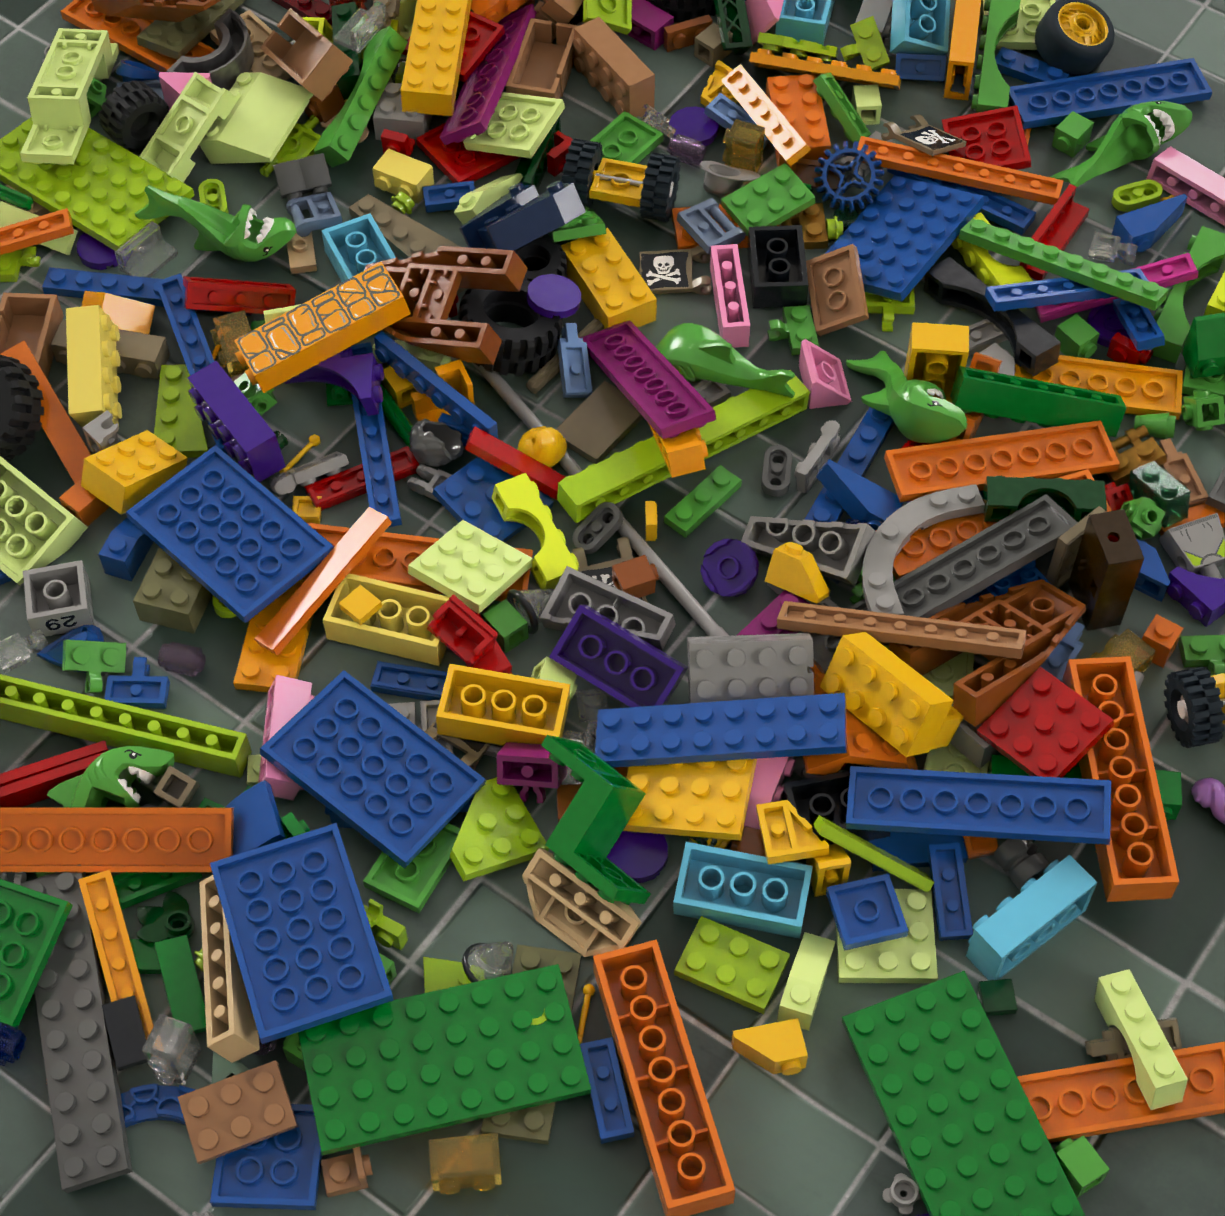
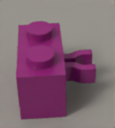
[497,742,567,803]

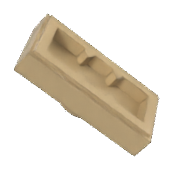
[287,231,317,274]

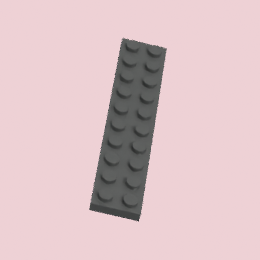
[805,494,1078,674]
[21,864,133,1193]

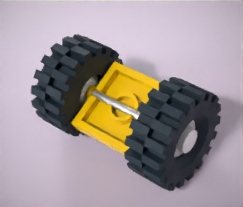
[562,138,681,222]
[1164,667,1225,748]

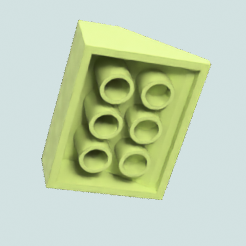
[199,72,313,164]
[0,456,88,585]

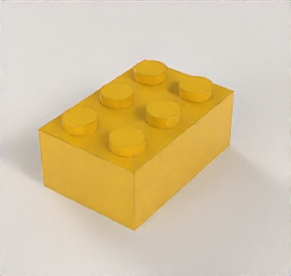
[904,322,969,404]
[81,430,188,515]

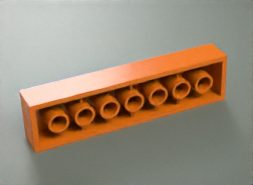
[1062,656,1180,902]
[593,939,735,1216]

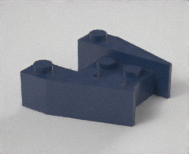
[459,180,586,250]

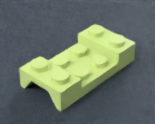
[139,72,238,183]

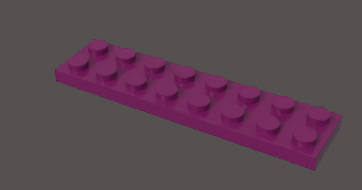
[439,4,537,145]
[581,320,716,439]

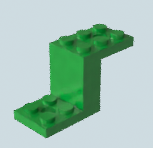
[541,735,651,905]

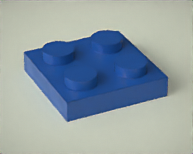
[826,873,909,951]

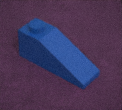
[1112,194,1187,256]
[816,459,903,531]
[98,518,153,582]

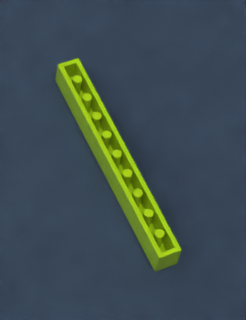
[557,370,810,523]
[0,674,252,778]

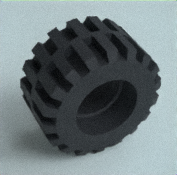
[99,81,169,152]
[514,236,567,282]

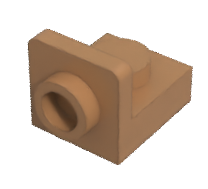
[321,1147,373,1198]

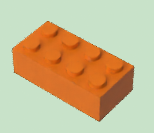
[766,74,831,168]

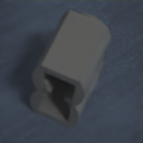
[273,153,332,201]

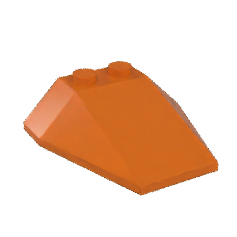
[803,673,918,775]

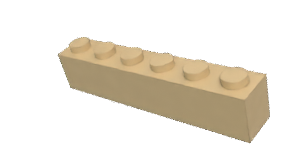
[199,875,260,1063]

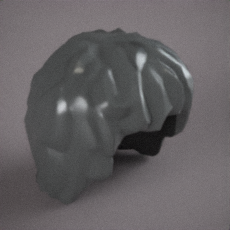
[409,419,464,467]

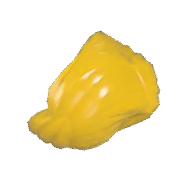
[517,426,567,468]

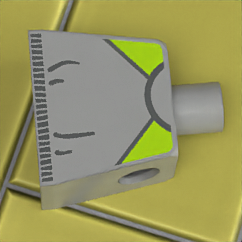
[1159,513,1225,578]

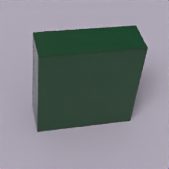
[978,979,1018,1016]

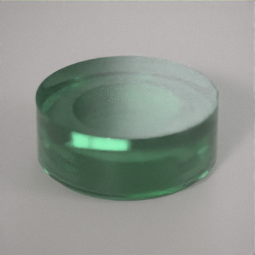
[833,206,859,232]

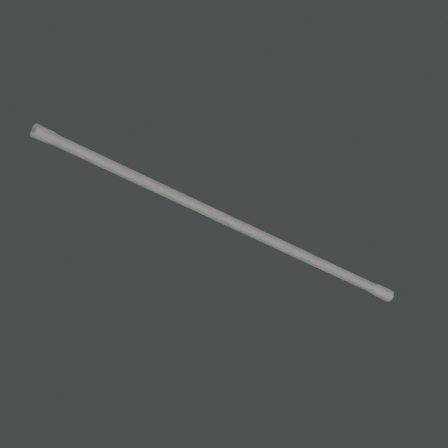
[447,316,729,636]

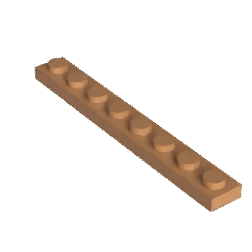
[777,601,1027,659]

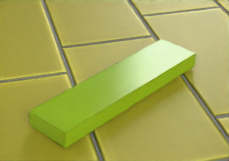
[813,815,934,892]

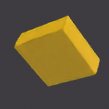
[292,496,322,524]
[645,501,657,541]
[339,585,382,626]

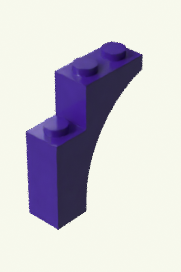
[284,347,384,416]
[1167,566,1225,627]

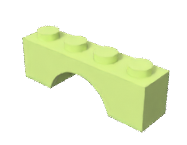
[1094,969,1188,1110]

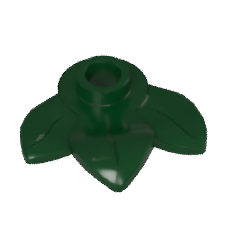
[136,891,195,943]

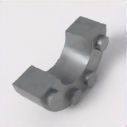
[167,8,254,91]

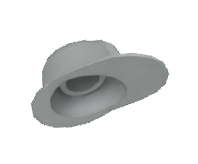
[700,161,760,197]

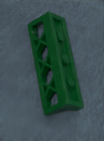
[714,0,753,55]
[515,116,561,191]

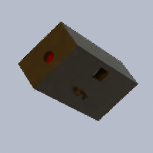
[1068,509,1144,631]

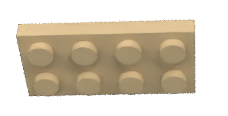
[209,10,292,81]

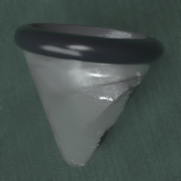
[506,589,554,634]
[462,941,513,983]

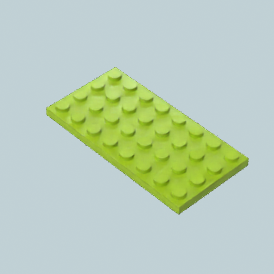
[0,117,194,254]

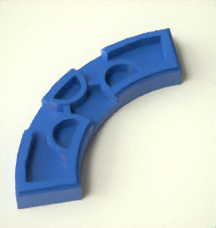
[120,1084,196,1128]

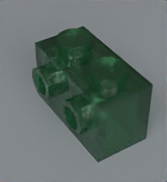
[1129,461,1191,528]

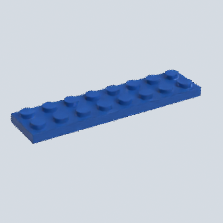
[1008,58,1212,129]
[595,693,847,768]
[846,766,1111,845]

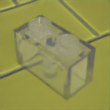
[142,1014,202,1086]

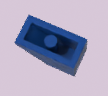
[1134,539,1170,602]

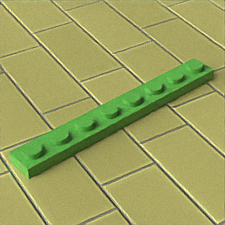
[959,218,1169,311]

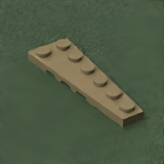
[349,194,466,295]

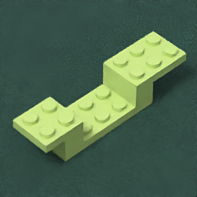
[20,28,120,165]

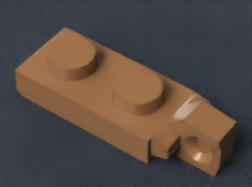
[1158,438,1208,510]

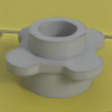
[882,1173,922,1215]

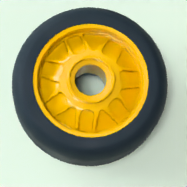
[1035,0,1115,76]

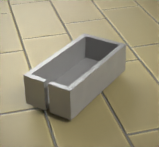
[687,633,814,703]

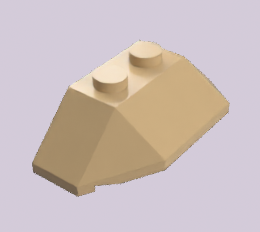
[522,848,642,957]

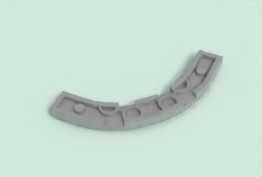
[862,484,985,615]

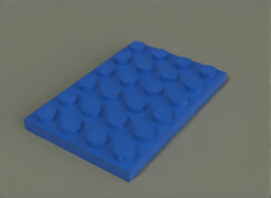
[825,175,985,301]
[126,445,334,623]
[260,670,486,869]
[210,823,394,1044]

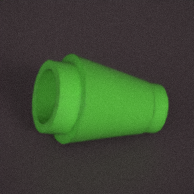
[1134,412,1176,440]

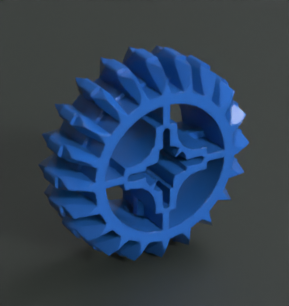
[814,141,884,212]

